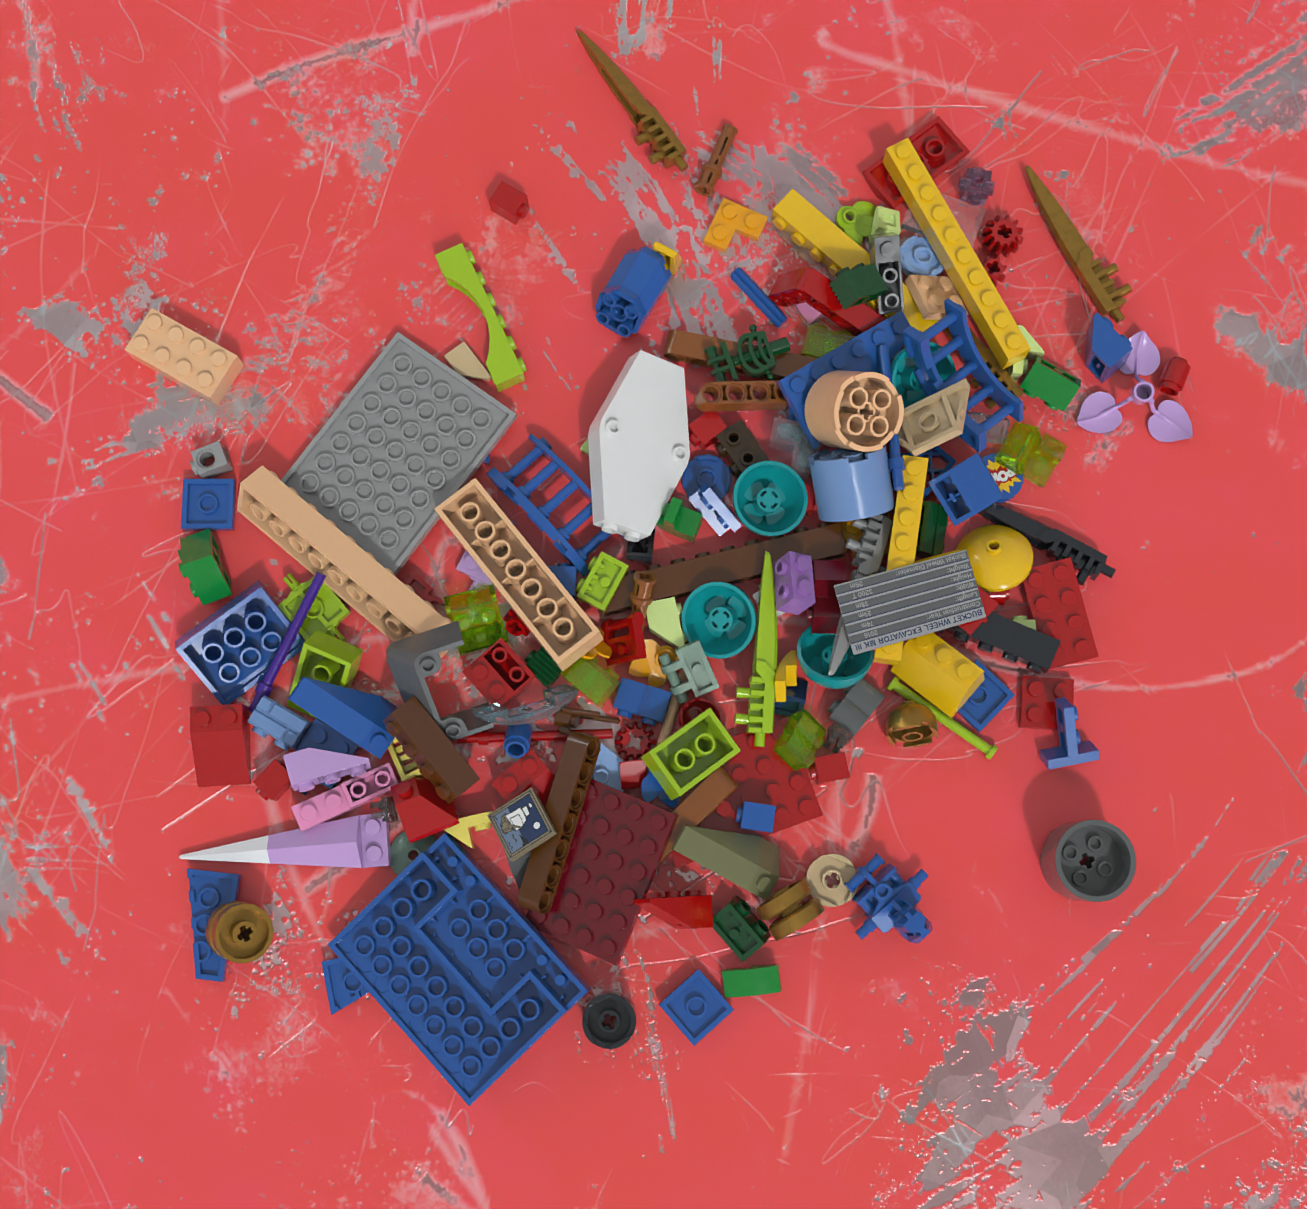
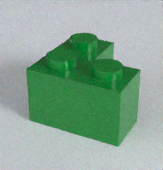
[178,528,232,605]

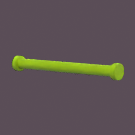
[886,676,998,760]

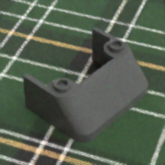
[386,621,494,740]

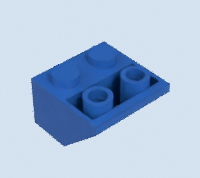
[1085,312,1133,383]
[928,452,1004,526]

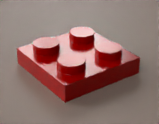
[1019,676,1074,730]

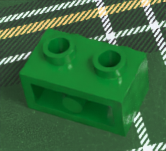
[1020,355,1081,412]

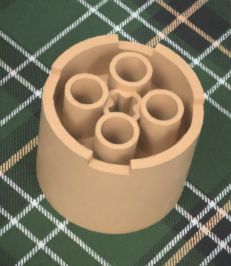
[805,371,904,452]

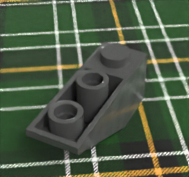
[868,232,904,314]

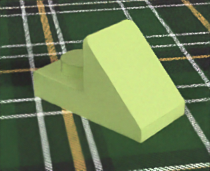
[1008,325,1045,382]

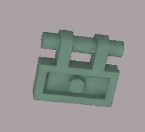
[658,639,720,704]

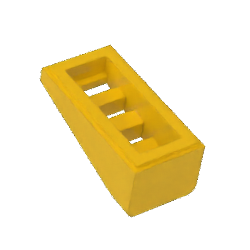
[653,241,682,275]

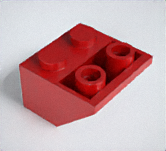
[462,638,536,713]

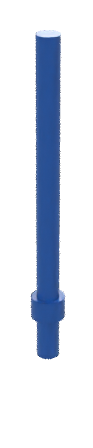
[878,345,905,491]

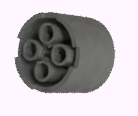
[1040,820,1136,902]

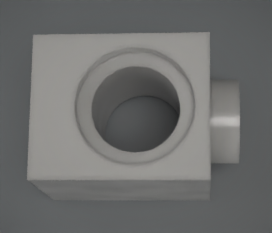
[190,441,234,479]

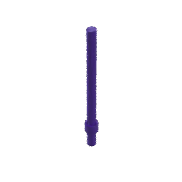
[248,571,326,712]

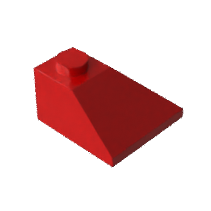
[390,777,460,843]

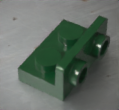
[713,895,771,962]

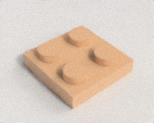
[905,275,968,320]

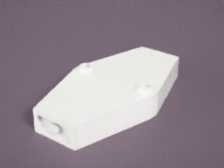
[588,350,690,542]

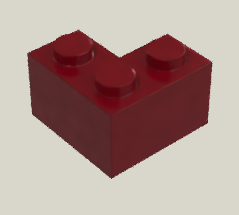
[806,560,846,634]

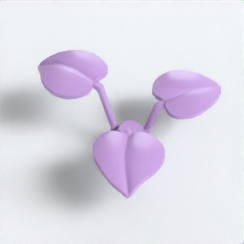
[1076,331,1193,442]

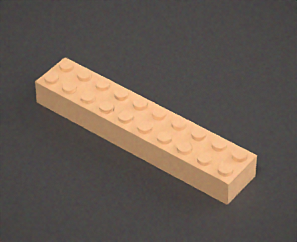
[237,465,452,658]

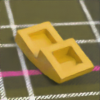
[775,650,797,702]

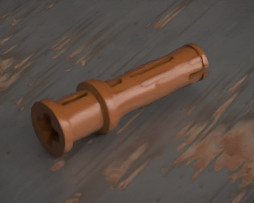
[693,124,738,197]
[627,571,657,635]

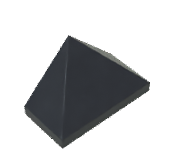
[626,529,655,566]

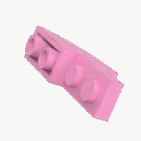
[291,763,398,832]

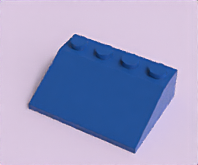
[175,580,305,705]

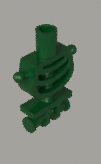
[704,324,790,382]

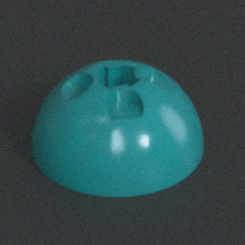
[890,342,956,408]
[733,461,808,536]
[681,582,757,659]
[797,626,874,689]

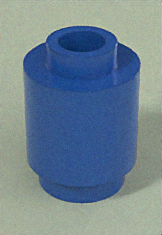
[503,720,532,758]

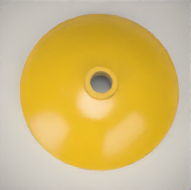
[956,525,1033,592]

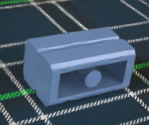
[248,695,312,751]

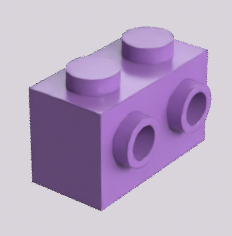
[773,551,816,615]

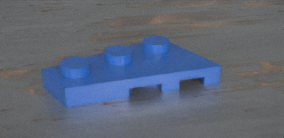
[322,958,369,1015]

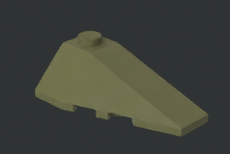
[671,825,779,901]

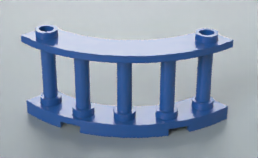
[903,298,1023,453]
[487,434,625,577]

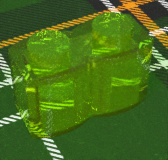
[774,709,826,771]

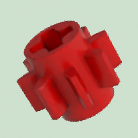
[981,256,1007,287]
[503,608,530,637]

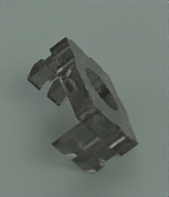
[823,724,853,753]
[370,796,398,823]

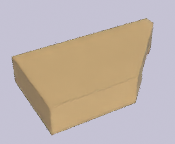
[444,342,492,381]

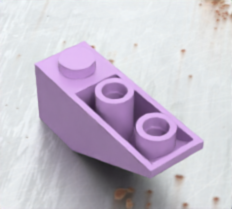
[283,748,371,792]

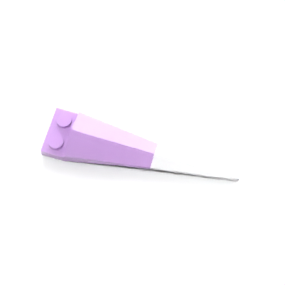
[179,813,391,868]

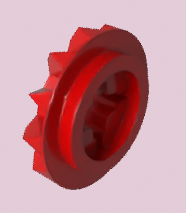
[615,721,656,761]

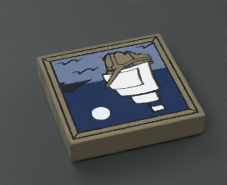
[487,787,558,862]

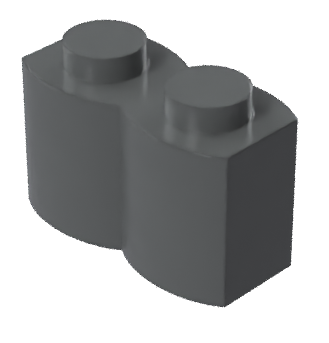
[827,678,885,739]

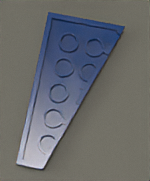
[776,311,910,449]

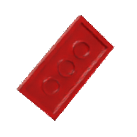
[1023,557,1099,669]

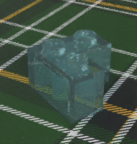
[767,417,821,482]

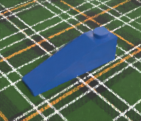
[288,677,398,759]

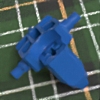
[844,853,932,943]

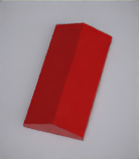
[862,116,970,209]

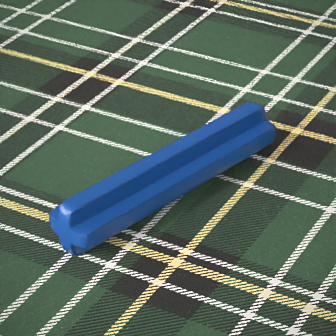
[730,267,787,328]

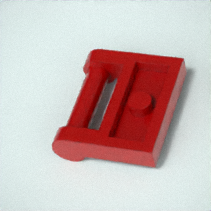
[601,612,647,666]

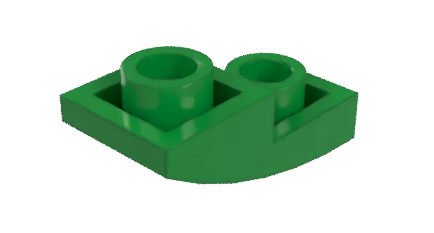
[722,964,782,998]

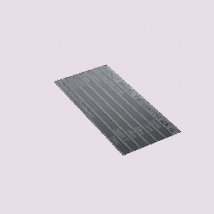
[834,550,986,655]

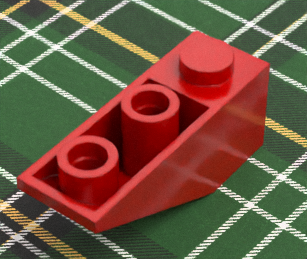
[633,890,713,929]

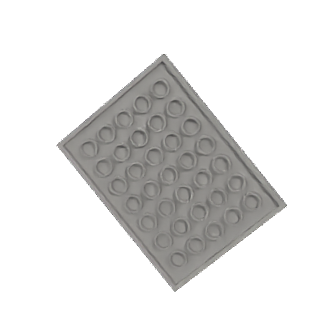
[281,332,518,576]

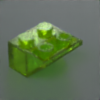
[444,584,509,655]

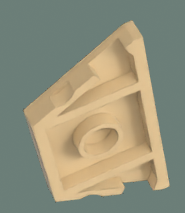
[898,378,970,456]

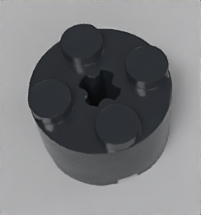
[582,991,636,1049]

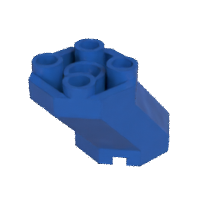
[595,246,672,337]

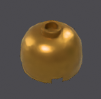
[886,701,939,748]

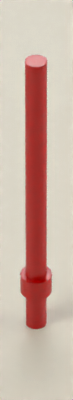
[457,728,613,746]

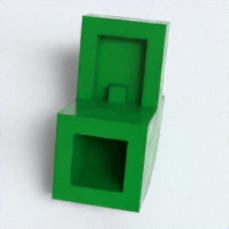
[656,497,703,543]

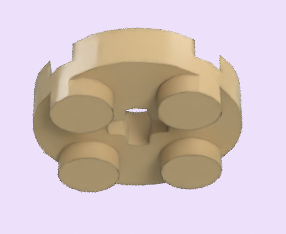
[805,854,858,907]

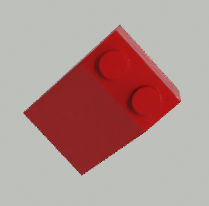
[190,704,251,787]
[491,749,555,808]

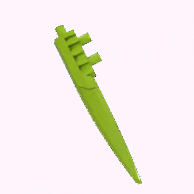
[734,551,777,747]

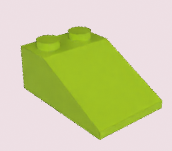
[287,630,363,721]

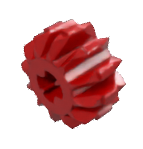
[981,214,1023,258]

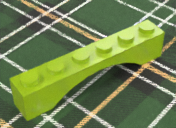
[435,243,527,392]

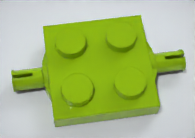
[278,573,351,641]

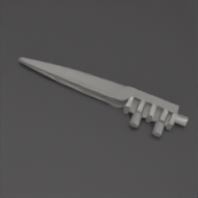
[828,512,893,675]

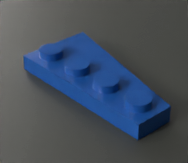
[187,868,241,982]

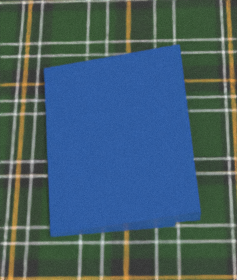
[328,833,591,1106]

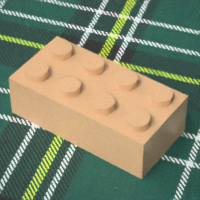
[124,308,244,406]

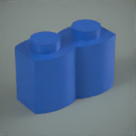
[613,678,671,727]

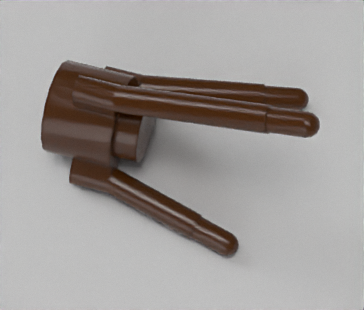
[554,706,620,751]

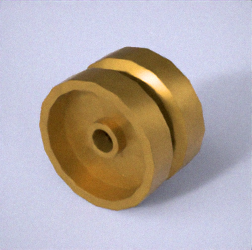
[756,878,825,941]
[205,901,274,963]

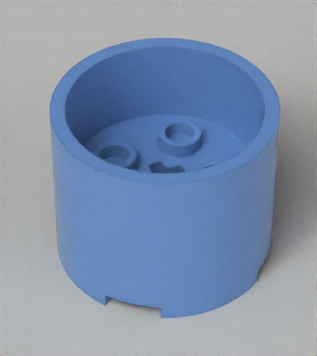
[809,445,895,522]

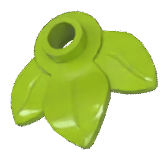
[835,201,876,246]

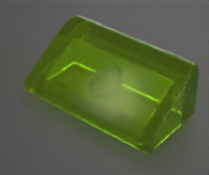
[995,422,1041,475]

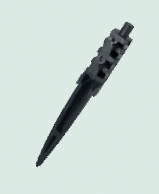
[978,502,1116,585]

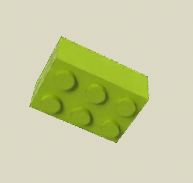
[641,708,741,800]

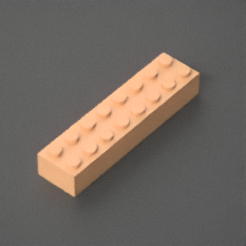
[434,478,604,672]

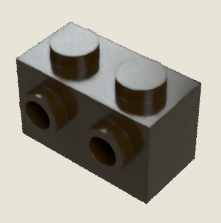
[714,419,770,478]

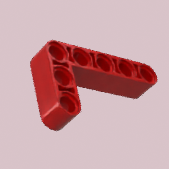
[768,267,886,337]

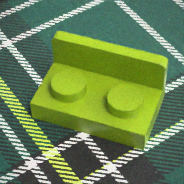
[575,551,629,612]

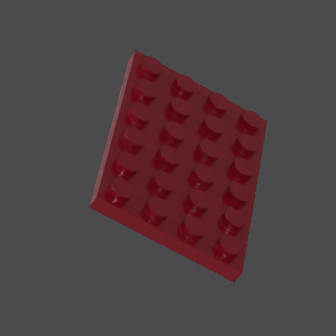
[526,778,679,966]

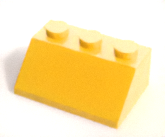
[890,633,984,719]

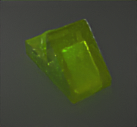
[1022,433,1067,488]

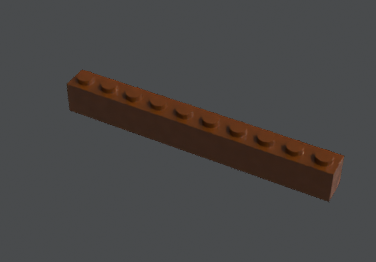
[598,522,848,618]

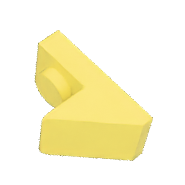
[445,811,493,849]

